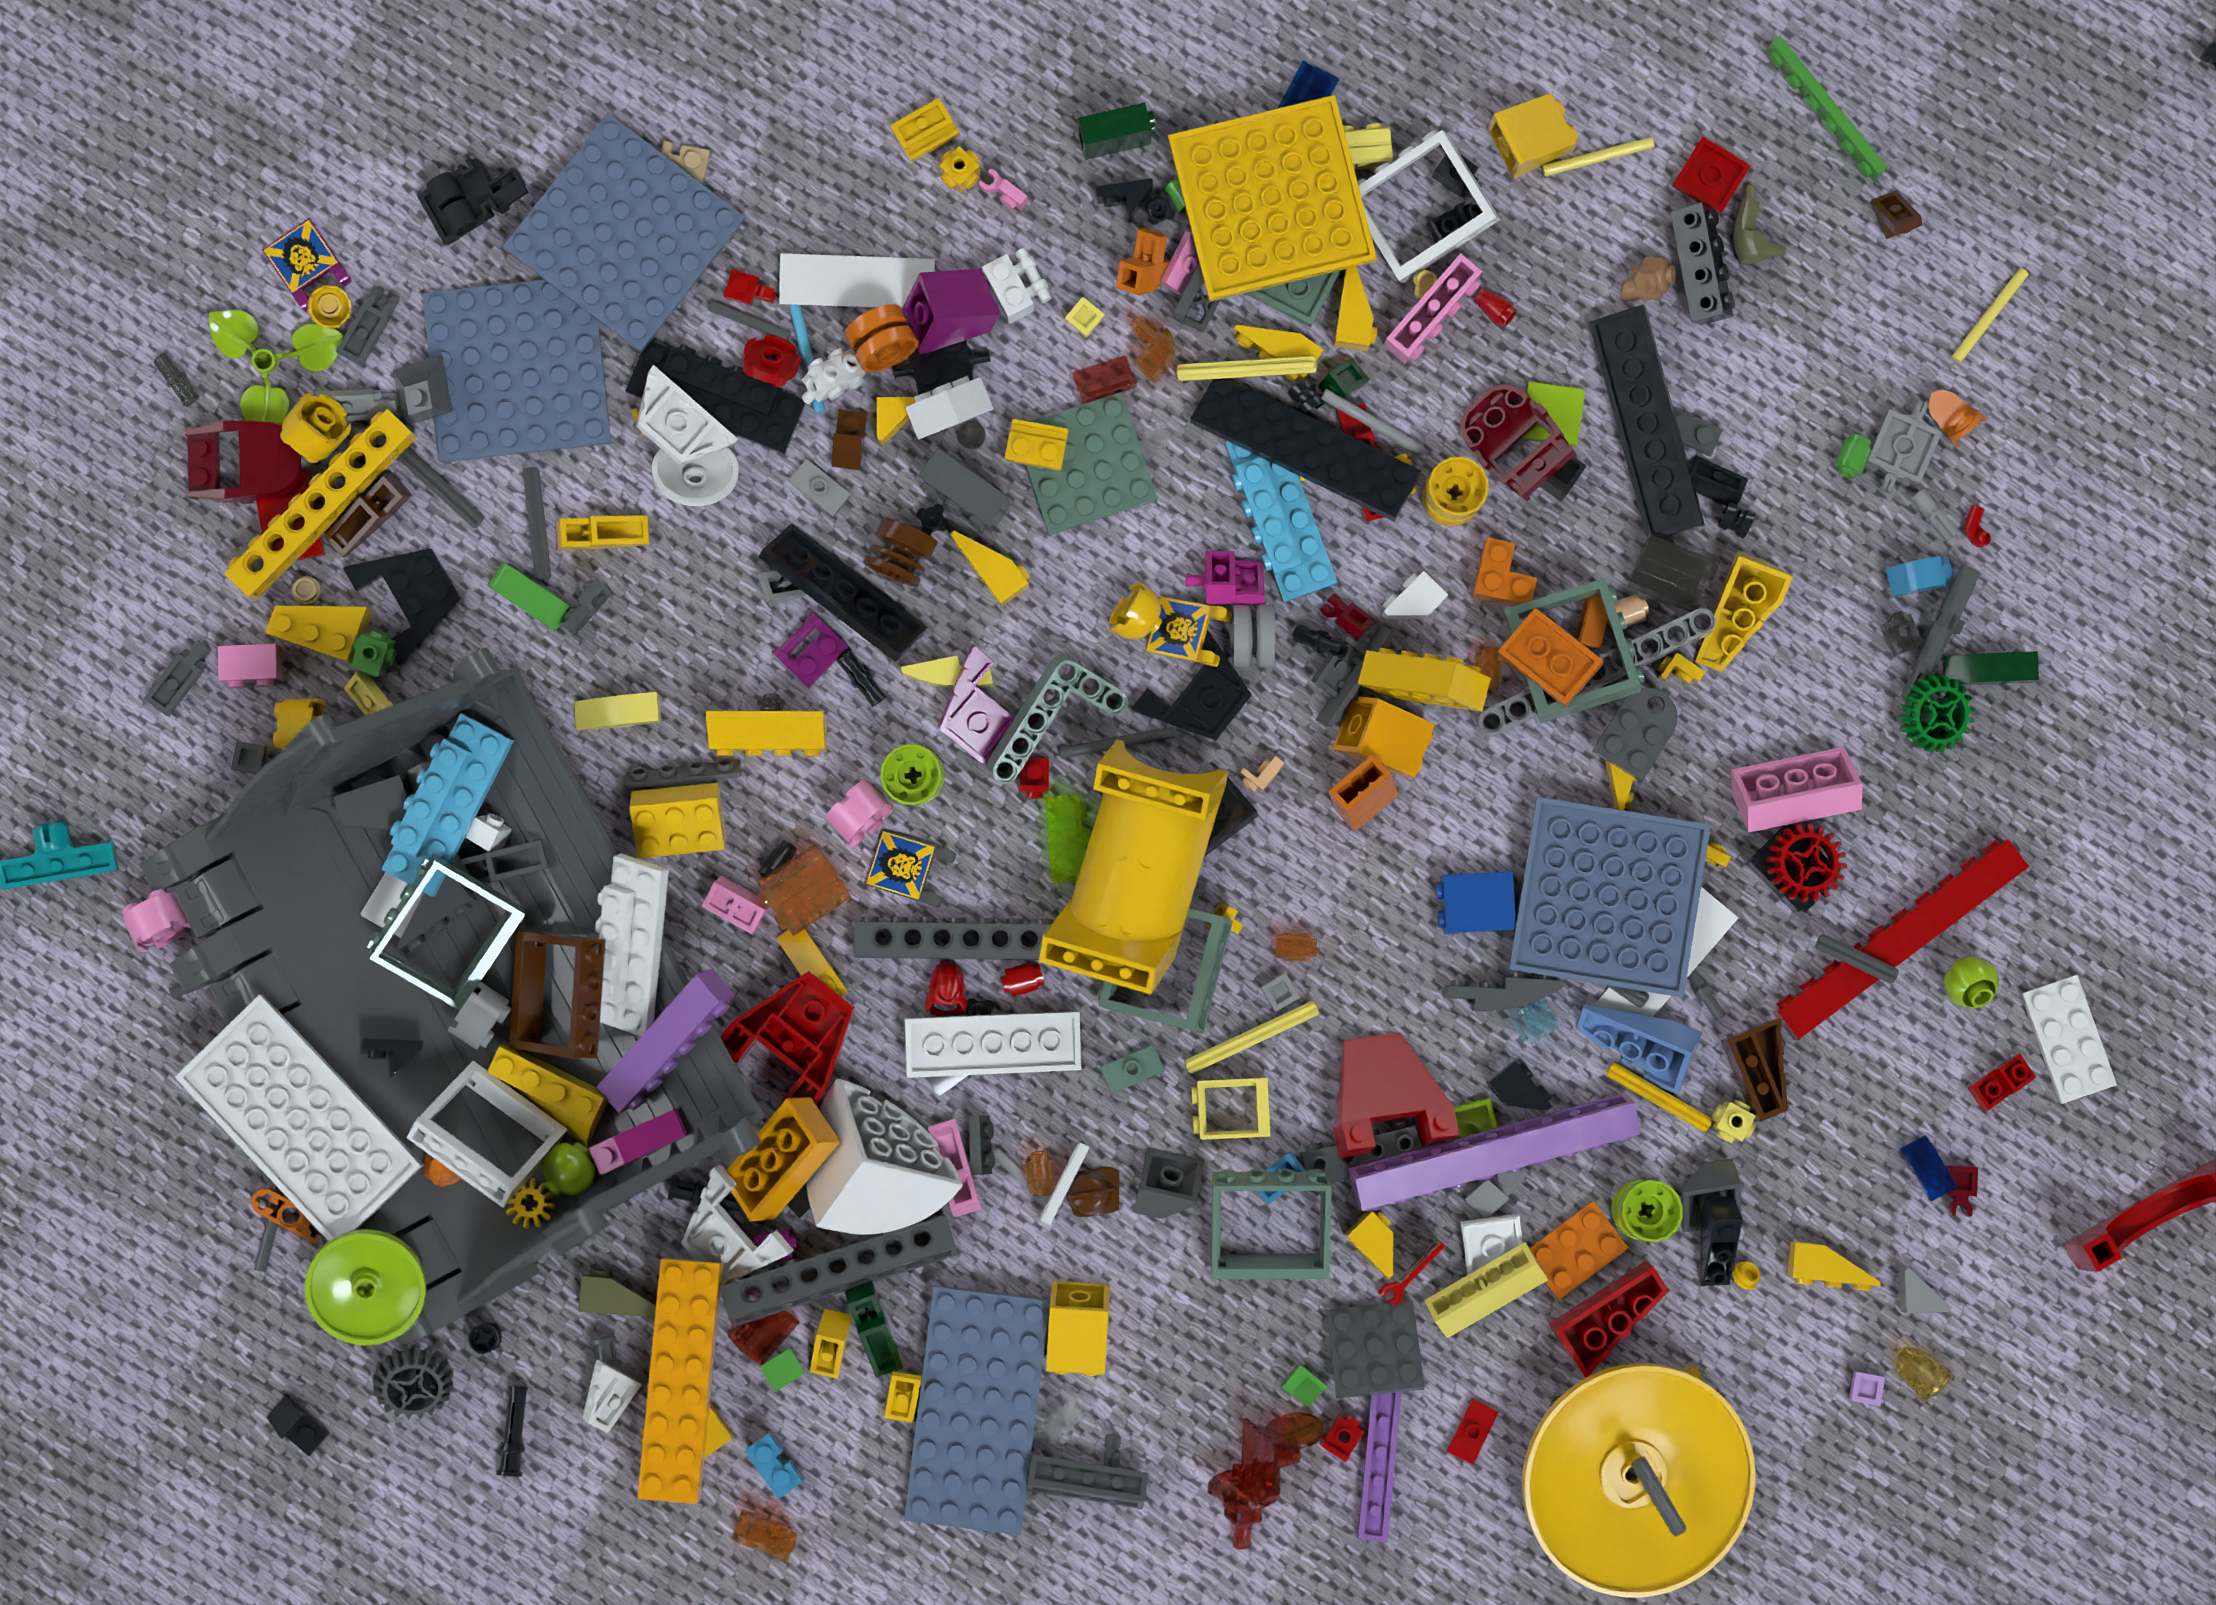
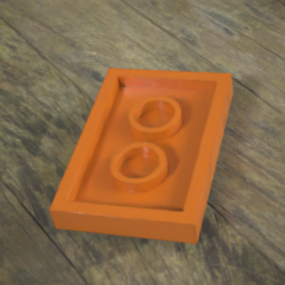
[1497,608,1604,708]
[1529,1200,1628,1300]

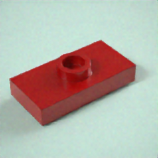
[1446,1398,1499,1465]

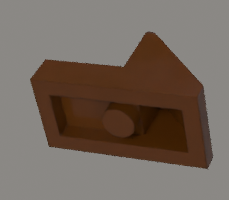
[1870,190,1923,239]
[832,409,868,471]

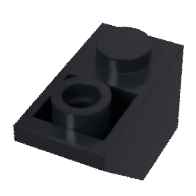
[1486,1061,1553,1110]

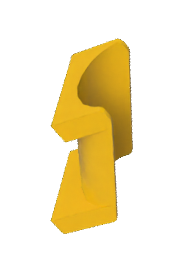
[1039,739,1228,994]

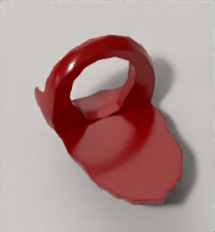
[925,959,967,1017]

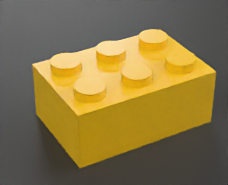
[629,783,726,859]

